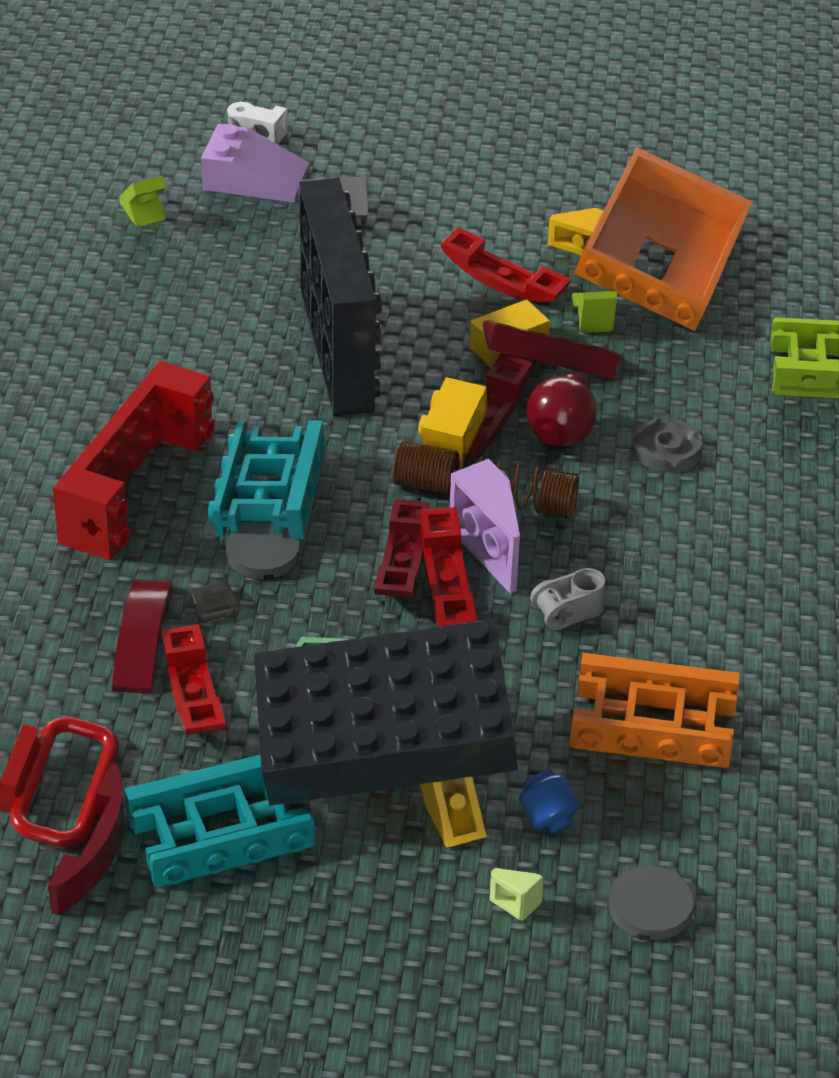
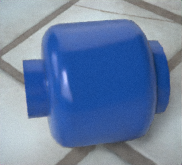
[519,769,580,834]

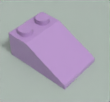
[201,124,309,203]
[450,459,520,594]

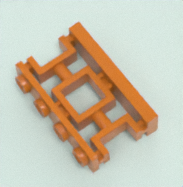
[569,653,740,768]

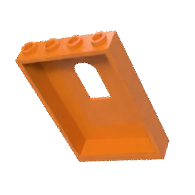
[573,147,752,331]

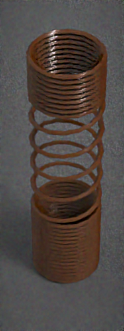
[392,440,579,520]

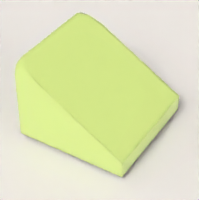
[489,868,544,921]

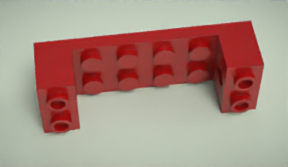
[53,361,215,561]

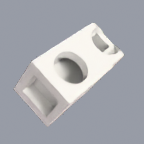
[227,102,288,144]

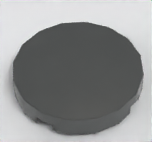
[632,418,703,473]
[226,521,300,579]
[609,866,694,941]

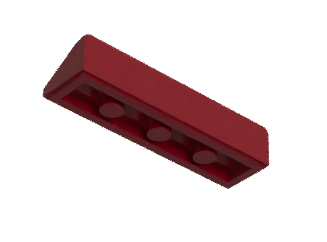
[483,320,621,379]

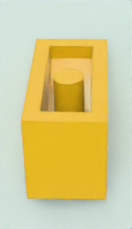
[548,208,604,255]
[420,777,487,847]

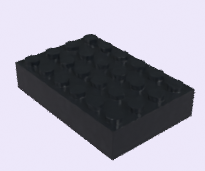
[299,178,382,416]
[254,618,518,806]

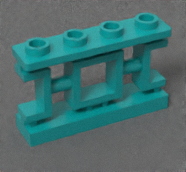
[208,420,326,539]
[124,755,315,888]

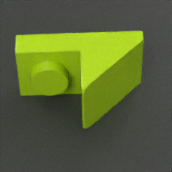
[119,176,166,227]
[571,291,617,333]

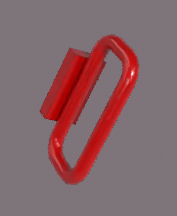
[0,716,119,848]

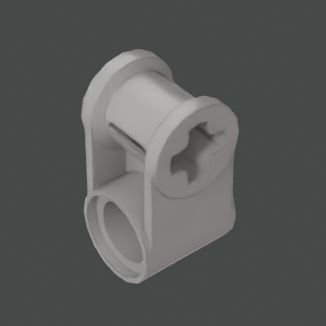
[530,568,605,630]

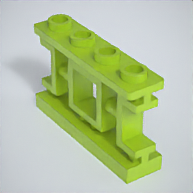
[770,317,839,399]

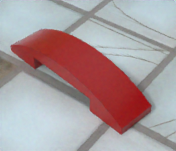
[441,227,571,302]
[419,507,477,626]
[161,624,226,735]

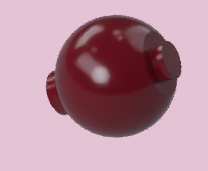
[526,374,597,447]

